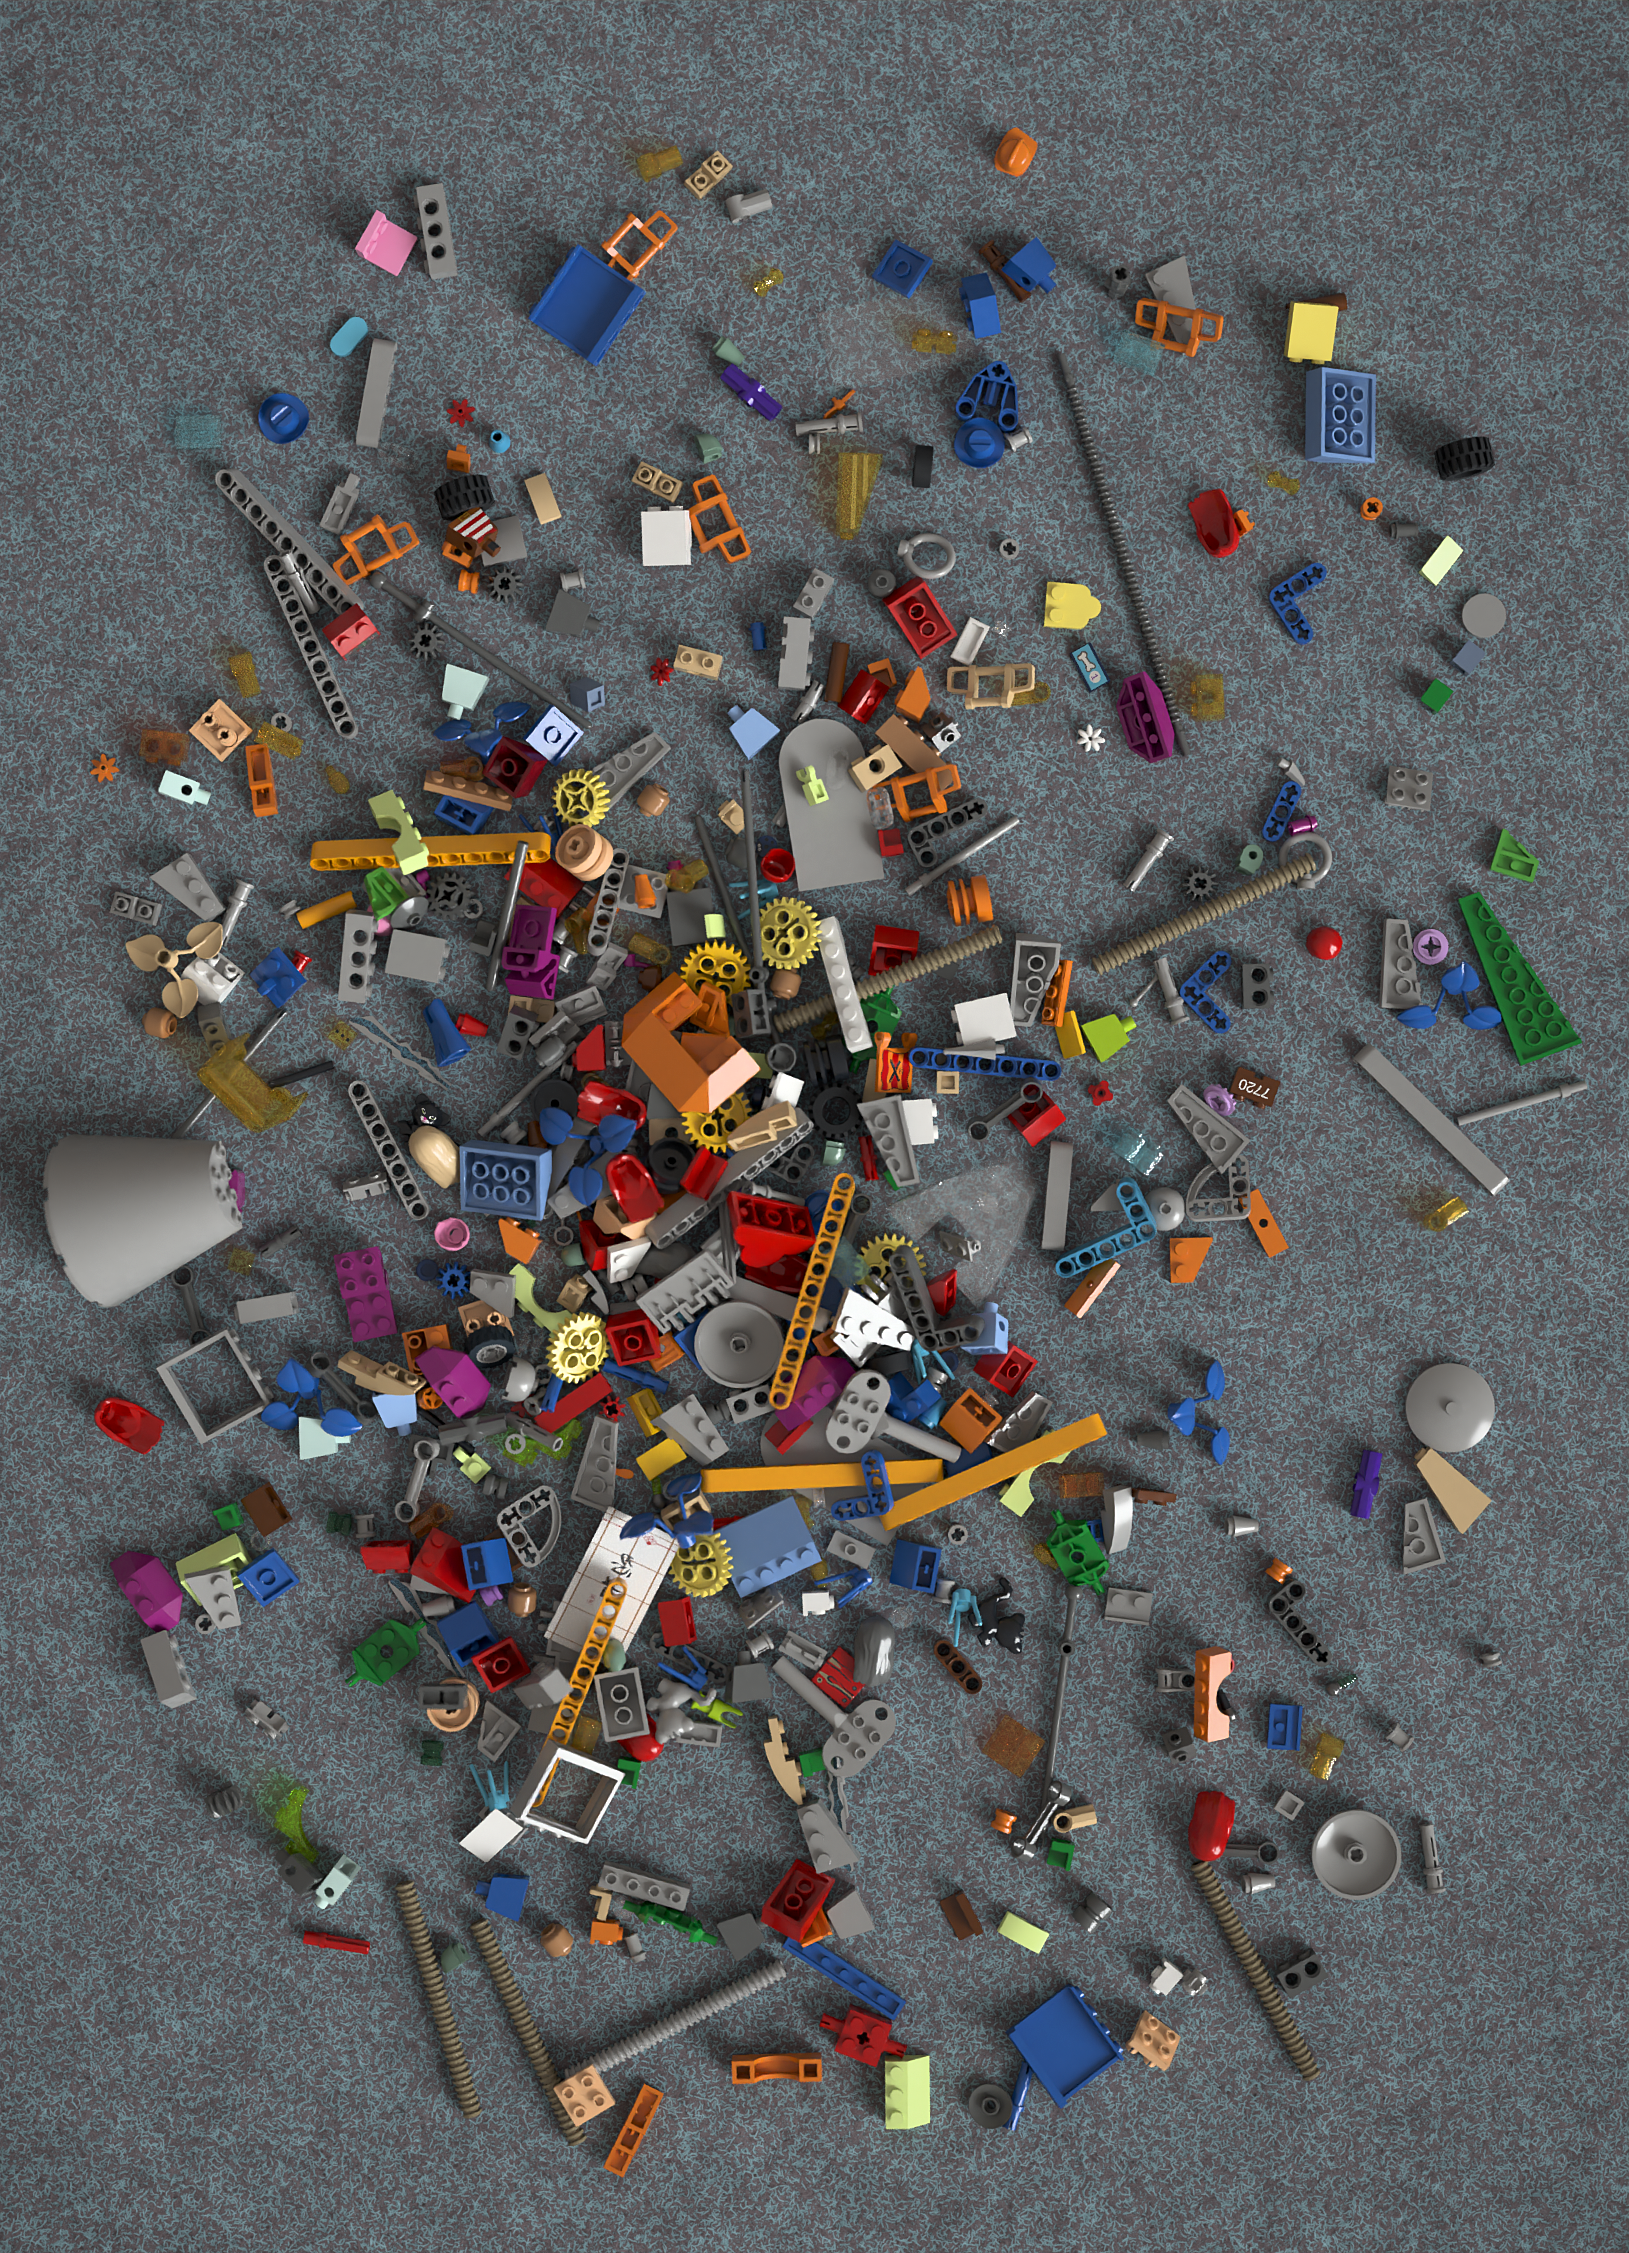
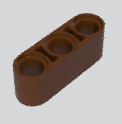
[933,1637,983,1694]

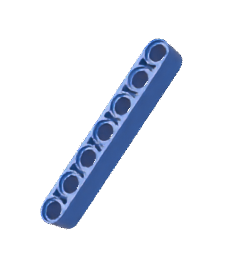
[907,1046,1061,1081]

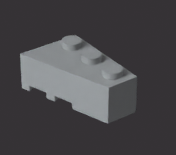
[778,616,815,691]
[150,853,227,922]
[650,1394,729,1466]
[140,1630,197,1709]
[512,1661,573,1710]
[796,1798,861,1874]

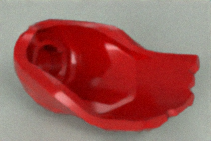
[1187,488,1240,558]
[577,1081,647,1131]
[605,1153,664,1222]
[744,1254,814,1295]
[94,1396,164,1454]
[616,1712,664,1762]
[1188,1791,1235,1862]

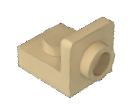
[718,799,744,835]
[557,1274,593,1313]
[589,1883,613,1921]

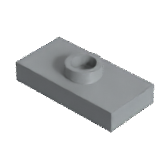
[826,1530,876,1569]
[676,1721,723,1748]

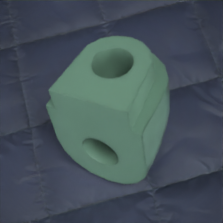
[694,433,723,464]
[1234,844,1263,876]
[820,1137,846,1166]
[561,1242,585,1267]
[602,1639,626,1672]
[441,1943,471,1974]

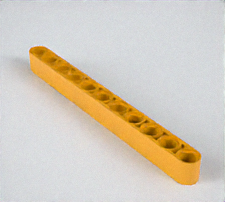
[310,832,551,871]
[769,1173,855,1410]
[879,1413,1107,1531]
[700,1458,944,1493]
[531,1577,628,1807]

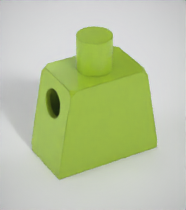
[1080,1014,1136,1063]

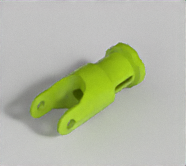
[690,1691,743,1728]

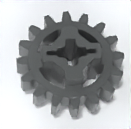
[427,873,475,921]

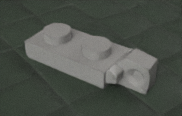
[319,473,360,536]

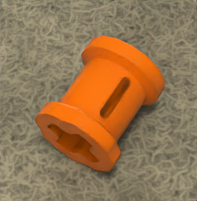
[1360,497,1383,521]

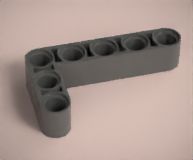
[889,1245,985,1351]

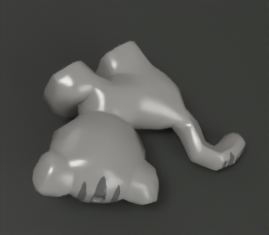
[645,1679,717,1744]

